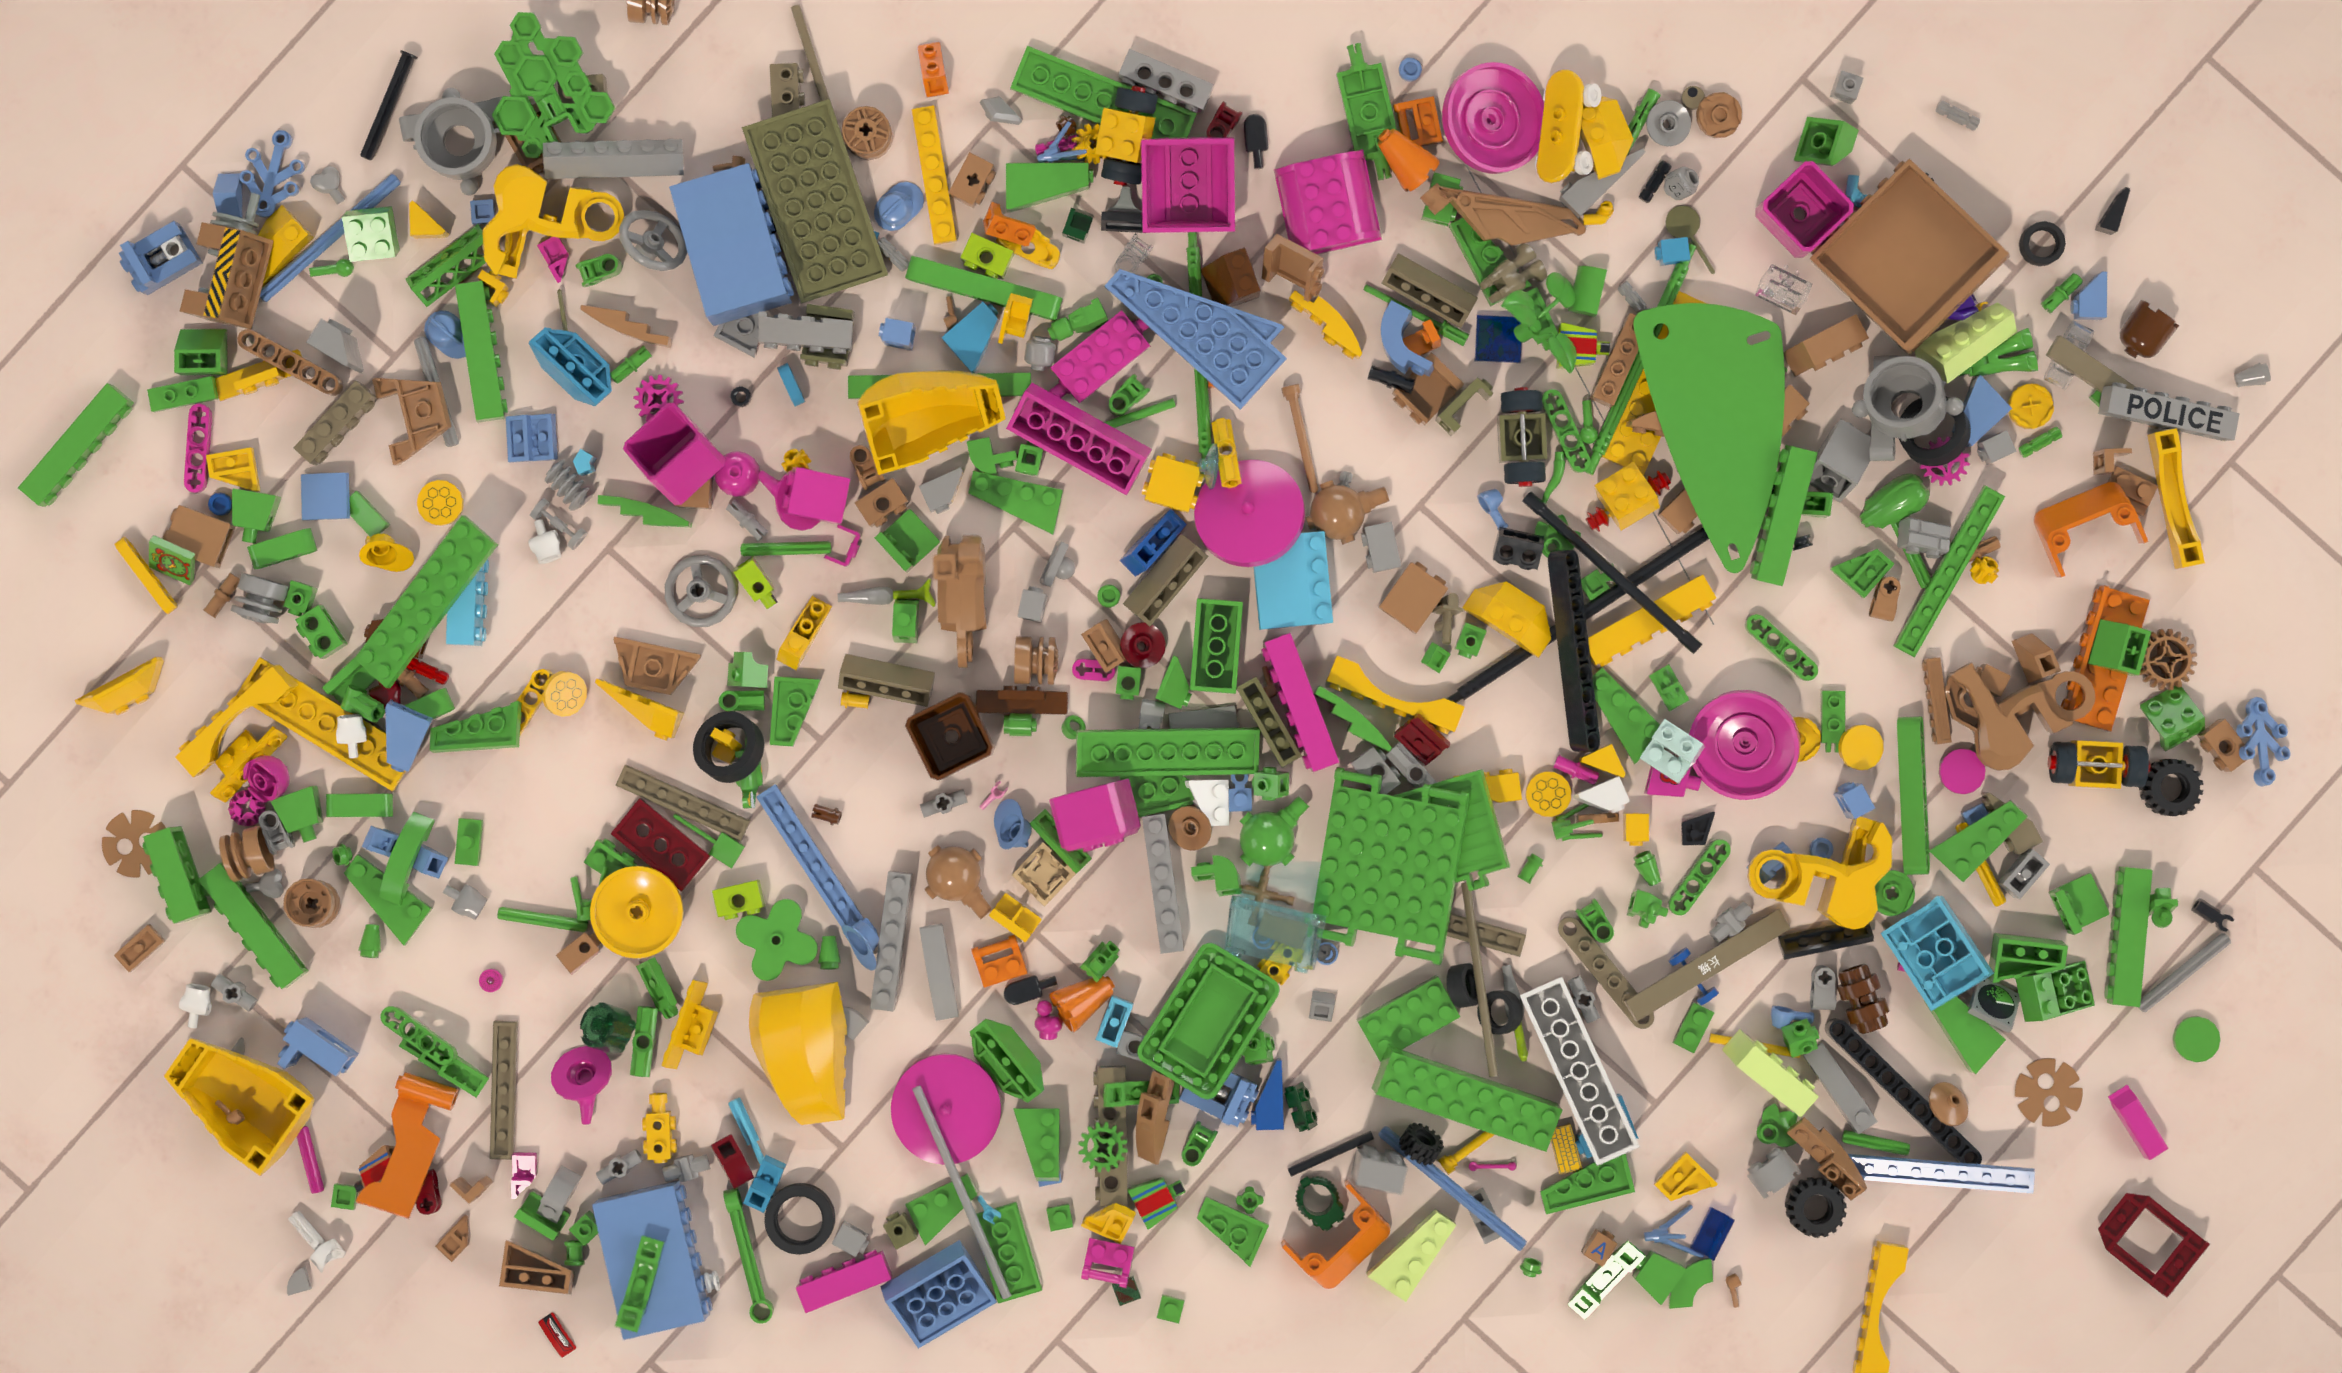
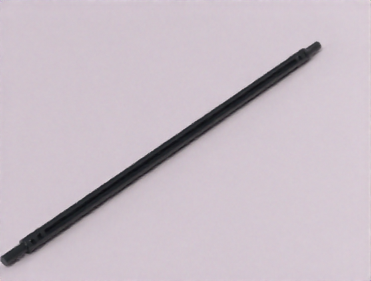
[1447,484,1775,703]

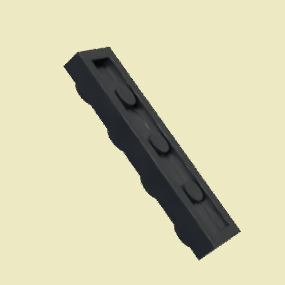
[1778,924,1874,960]

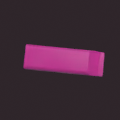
[2108,1085,2168,1160]

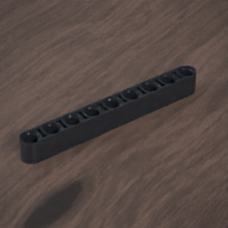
[1548,549,1600,752]
[1825,1018,1982,1164]

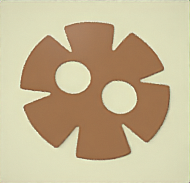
[102,810,166,878]
[2015,1058,2083,1127]

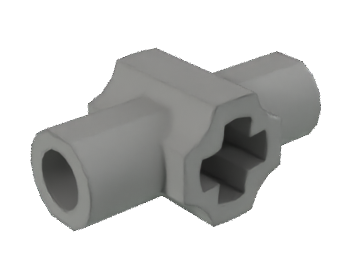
[920,789,968,818]
[1709,902,1753,943]
[211,974,258,1012]
[1567,976,1600,1023]
[596,1149,643,1185]
[662,1154,711,1182]

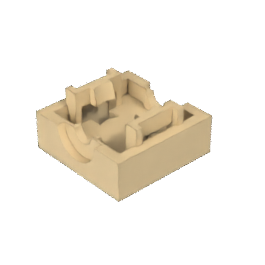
[1012,842,1076,907]

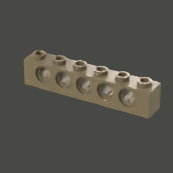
[1093,1066,1128,1206]

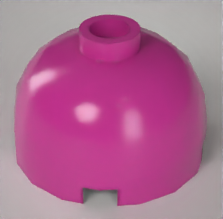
[715,451,760,497]
[243,755,290,802]

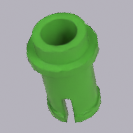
[1517,853,1544,884]

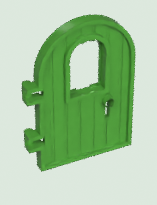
[1394,770,1510,891]

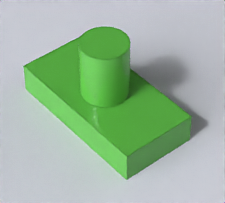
[455,818,483,866]

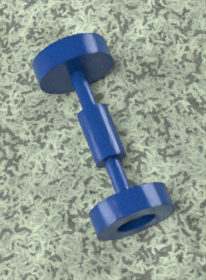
[1668,947,1719,1006]

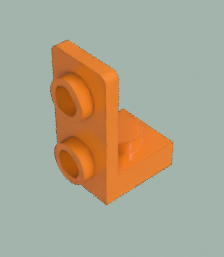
[918,42,949,98]
[983,202,1036,247]
[1403,319,1441,356]

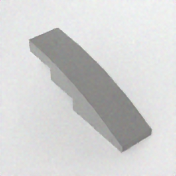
[919,923,959,1021]

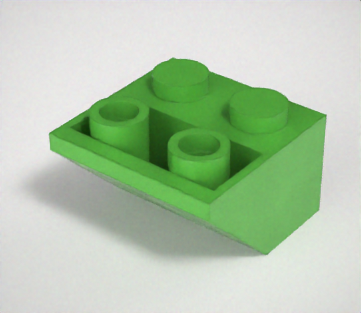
[174,329,228,376]
[2087,619,2151,676]

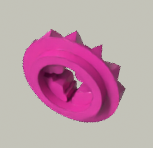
[228,790,266,826]

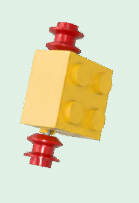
[1585,462,1671,532]

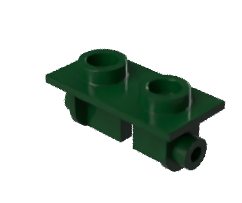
[1284,1082,1318,1132]

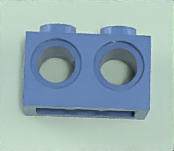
[879,318,916,350]
[1834,782,1875,819]

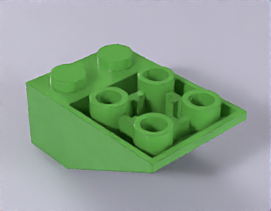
[2016,961,2095,1022]

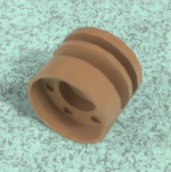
[627,0,675,25]
[842,106,893,160]
[1014,636,1058,685]
[219,825,275,882]
[283,879,340,928]

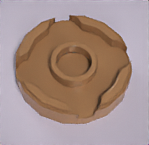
[1696,92,1742,138]

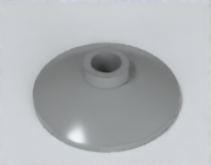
[1646,100,1691,147]

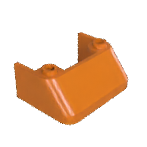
[2034,482,2149,577]
[1281,1180,1390,1289]

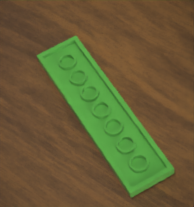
[1010,46,1197,139]
[354,515,498,688]
[1075,727,1260,777]

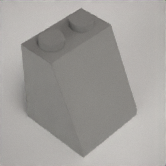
[1810,419,1871,503]

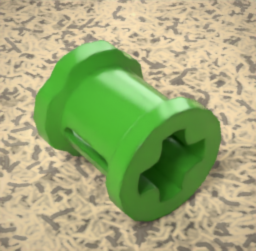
[564,1240,585,1266]

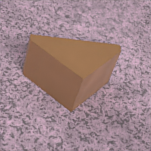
[675,476,713,509]

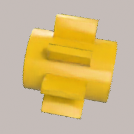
[781,449,811,473]
[1970,556,1999,584]

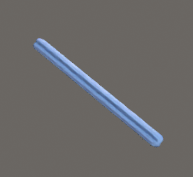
[260,174,401,302]
[1379,1126,1527,1251]

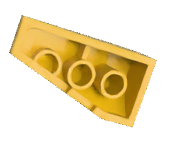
[258,205,314,288]
[595,678,684,741]

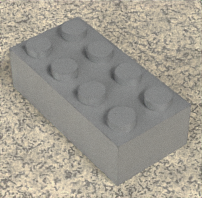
[1351,1144,1407,1195]

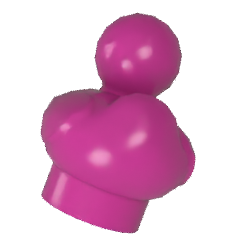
[1034,1000,1063,1040]

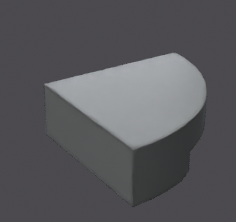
[287,1266,312,1296]

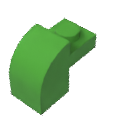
[967,437,1017,475]
[1191,855,1242,897]

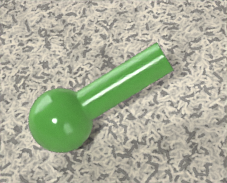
[309,259,354,277]
[1580,400,1598,444]

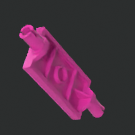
[1048,310,1151,404]

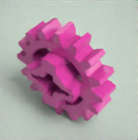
[633,375,684,421]
[1920,436,1970,486]

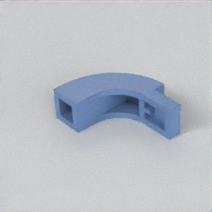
[1381,300,1434,377]
[362,826,448,879]

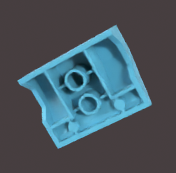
[1253,531,1333,630]
[1881,896,1994,1011]

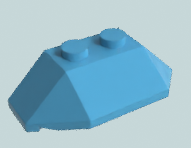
[529,327,612,406]

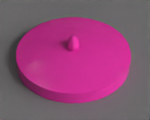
[1442,62,1544,174]
[1194,460,1305,567]
[1689,690,1800,800]
[891,1054,1001,1165]

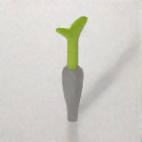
[838,578,935,607]
[1502,965,1528,1062]

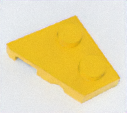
[206,447,260,492]
[1654,1152,1718,1201]
[1081,1203,1136,1244]

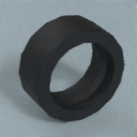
[2019,221,2066,267]
[1447,963,1478,1008]
[1477,990,1523,1035]

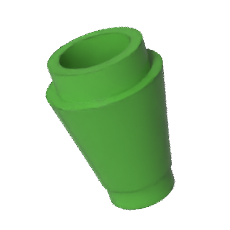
[1633,850,1661,886]
[358,924,381,958]
[818,936,841,970]

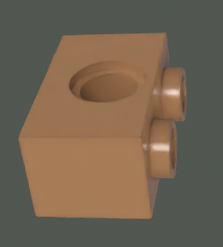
[855,478,909,528]
[2197,719,2248,772]

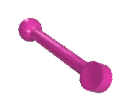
[1469,1162,1517,1171]

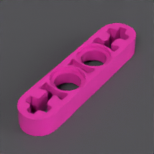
[184,404,212,493]

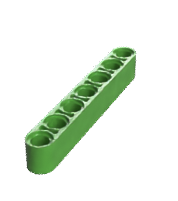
[905,256,1063,321]
[1897,716,1930,875]

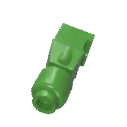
[1047,298,1109,341]

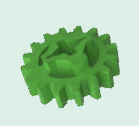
[1078,1121,1128,1172]

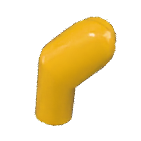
[1583,201,1614,225]

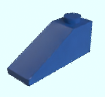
[1119,509,1187,577]
[1251,1059,1284,1130]

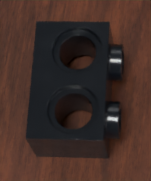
[1493,527,1544,570]

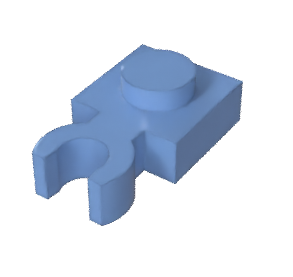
[1229,774,1252,812]

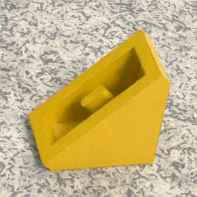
[409,200,450,239]
[1579,744,1626,778]

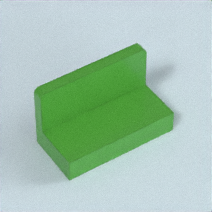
[322,658,377,704]
[514,1191,570,1241]

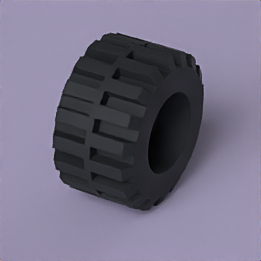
[2139,759,2204,816]
[1785,1177,1847,1238]

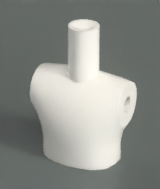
[528,519,561,564]
[336,714,367,758]
[179,983,212,1028]

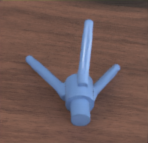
[1037,121,1093,163]
[1644,1205,1704,1258]

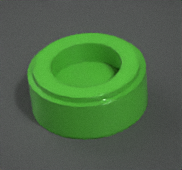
[1097,585,1120,608]

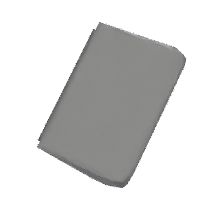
[1309,991,1335,1022]

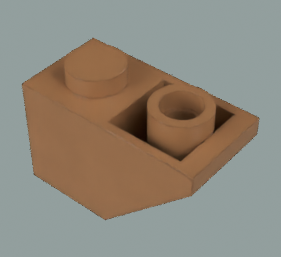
[2012,633,2061,684]

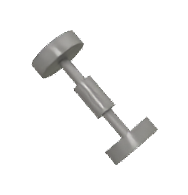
[530,498,587,550]

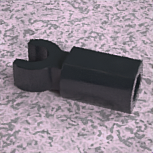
[2191,898,2234,932]

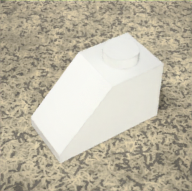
[1573,776,1630,813]

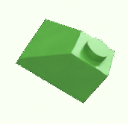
[1794,117,1859,166]
[1155,656,1192,709]

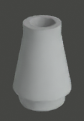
[2234,363,2271,387]

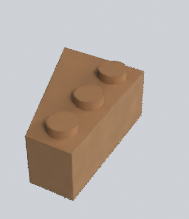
[1783,314,1869,377]
[499,1240,575,1295]

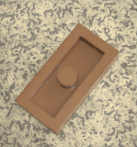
[114,924,165,972]

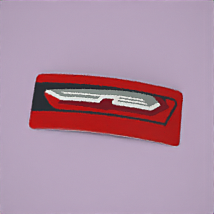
[538,1312,576,1358]

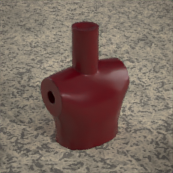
[369,680,401,714]

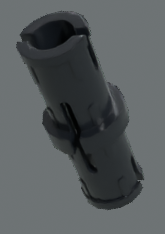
[1368,365,1416,394]

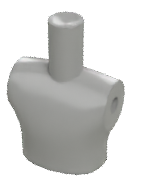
[443,884,488,920]

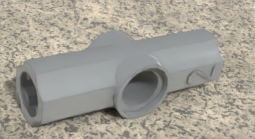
[1385,742,1437,789]

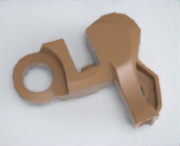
[933,535,987,668]
[1944,662,2095,771]

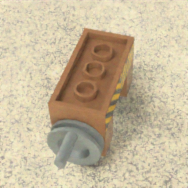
[179,193,273,330]

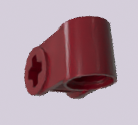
[1206,101,1243,138]
[416,1169,442,1215]

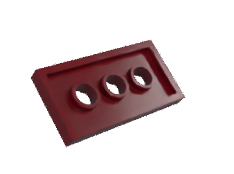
[611,798,711,892]

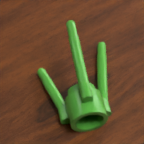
[1551,803,1603,841]
[570,867,607,921]

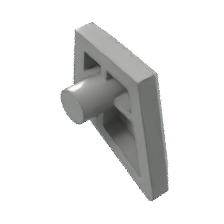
[979,96,1022,125]

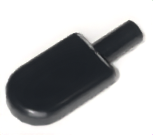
[1243,114,1268,169]
[1004,975,1058,1005]

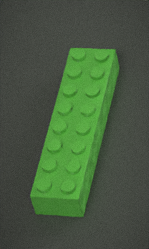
[1372,1045,1563,1152]

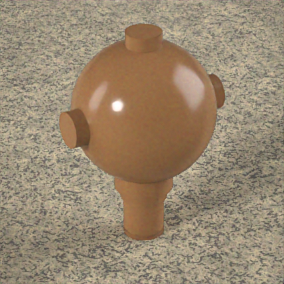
[1305,480,1390,545]
[924,845,993,920]

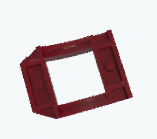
[2098,1193,2210,1298]

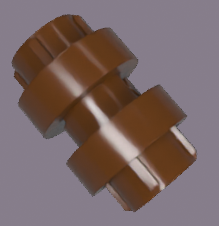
[1837,964,1890,1034]

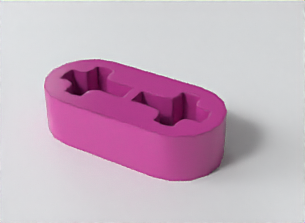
[1072,659,1115,682]

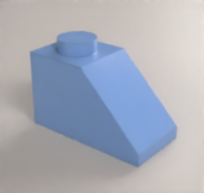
[2070,272,2107,320]

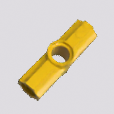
[1211,418,1241,488]

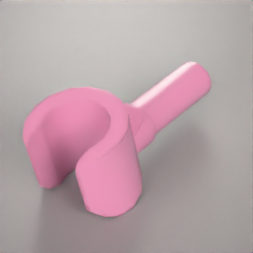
[980,781,1008,810]

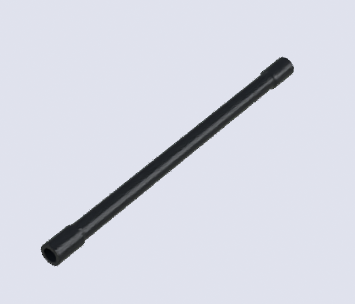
[1522,491,1703,654]

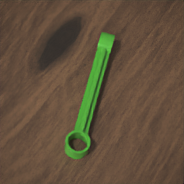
[723,1188,774,1324]

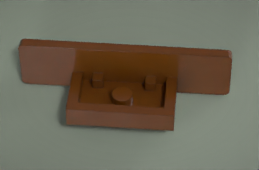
[976,686,1068,715]

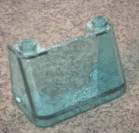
[1224,895,1326,973]

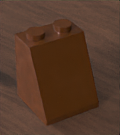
[1201,247,1261,307]

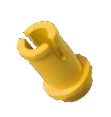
[841,690,870,709]

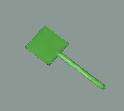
[673,814,745,869]

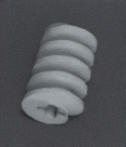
[545,459,594,511]

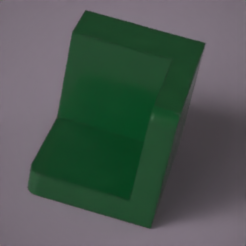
[1062,208,1093,244]

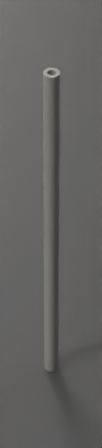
[912,1085,1011,1299]

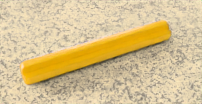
[1955,822,2006,907]

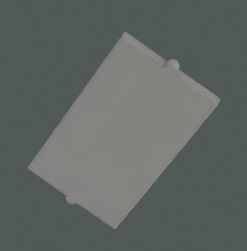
[1168,706,1240,729]

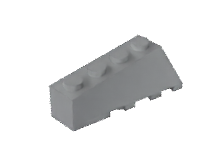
[759,312,854,354]

